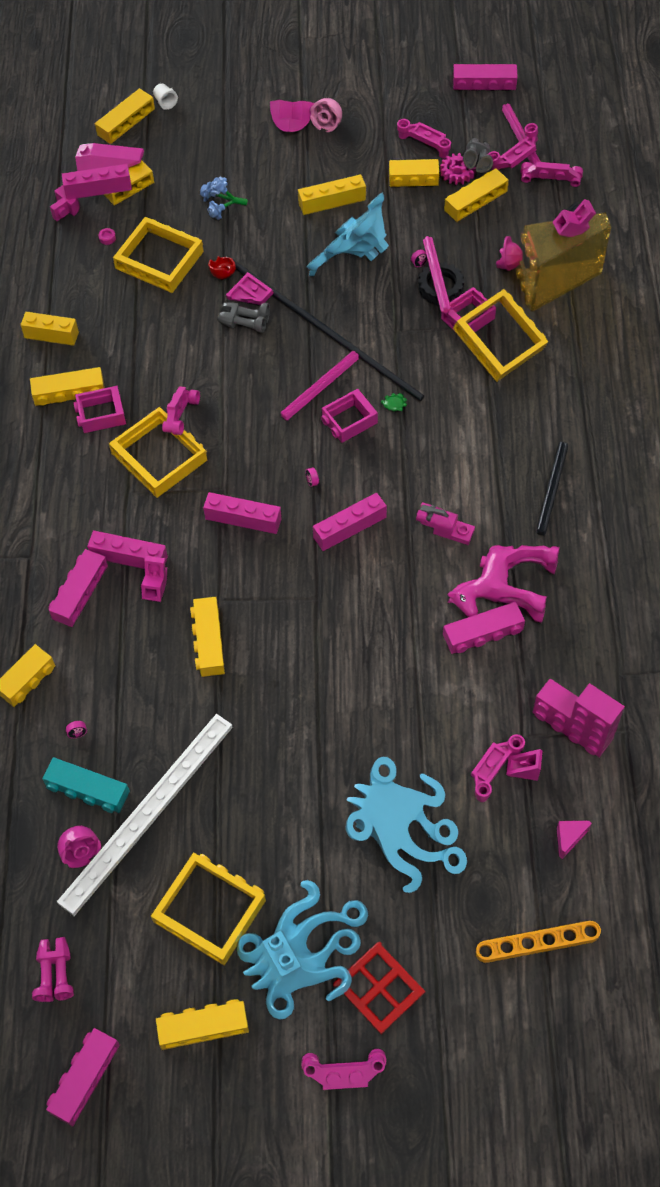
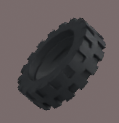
[418,262,464,305]

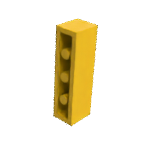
[95,88,155,144]
[444,168,509,222]
[298,174,366,215]
[30,367,104,406]
[190,597,225,677]
[156,999,249,1050]

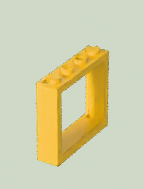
[113,217,204,293]
[453,289,548,382]
[109,407,207,498]
[151,853,266,966]

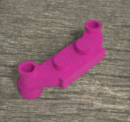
[397,119,451,158]
[488,123,538,170]
[520,162,583,187]
[162,386,200,435]
[471,734,525,802]
[301,1049,386,1090]

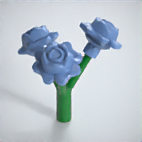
[200,176,248,220]

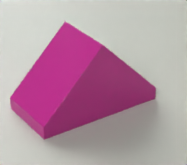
[506,749,543,781]
[557,821,592,859]

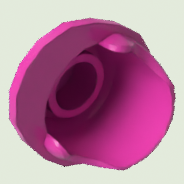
[496,236,523,271]

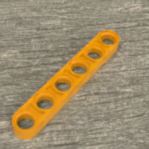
[476,921,601,963]

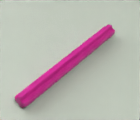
[502,103,541,165]
[423,236,451,314]
[281,351,359,420]

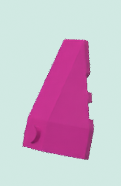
[75,143,144,171]

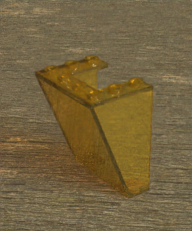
[516,212,611,311]

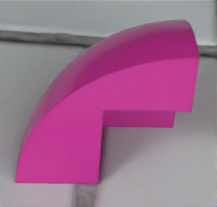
[270,100,314,132]

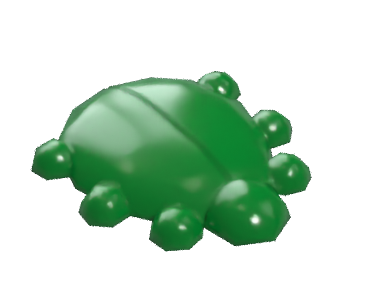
[381,393,407,411]

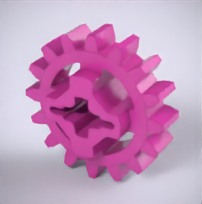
[440,153,476,185]

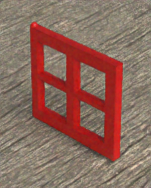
[333,942,425,1034]

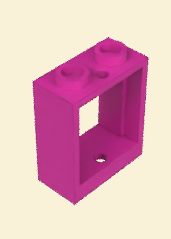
[441,287,496,332]
[73,386,126,433]
[321,389,378,443]

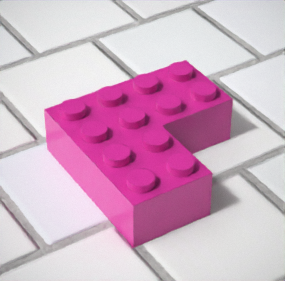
[532,679,625,758]

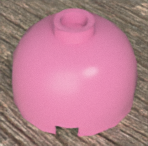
[310,98,342,132]

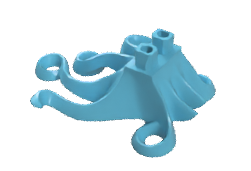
[307,192,389,276]
[346,757,467,893]
[237,880,368,1019]

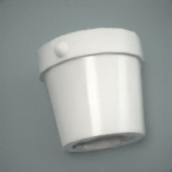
[153,84,178,110]

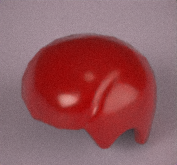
[208,256,236,279]

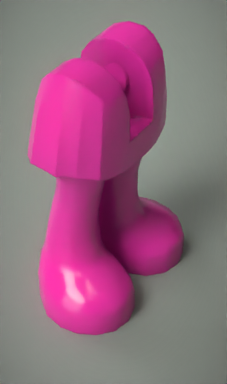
[32,937,74,1002]

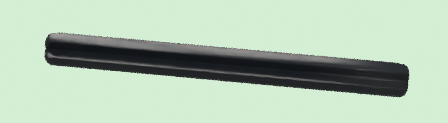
[536,442,568,535]

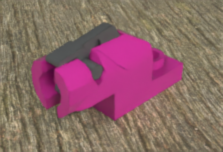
[416,502,475,545]

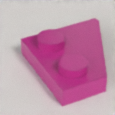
[226,272,274,305]

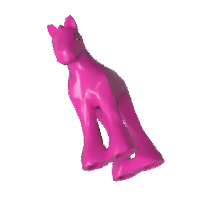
[447,545,560,623]

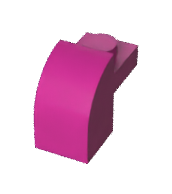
[50,185,80,221]
[553,199,596,237]
[141,556,167,602]

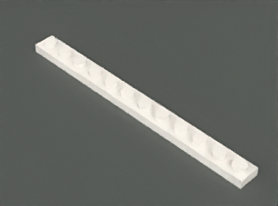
[57,714,233,916]

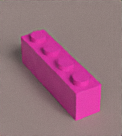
[453,64,517,90]
[62,164,132,200]
[203,492,282,534]
[313,493,387,551]
[87,530,168,569]
[49,549,108,627]
[443,602,525,654]
[46,1028,120,1127]

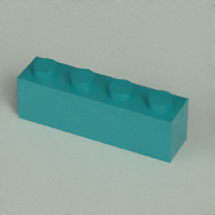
[42,757,130,813]

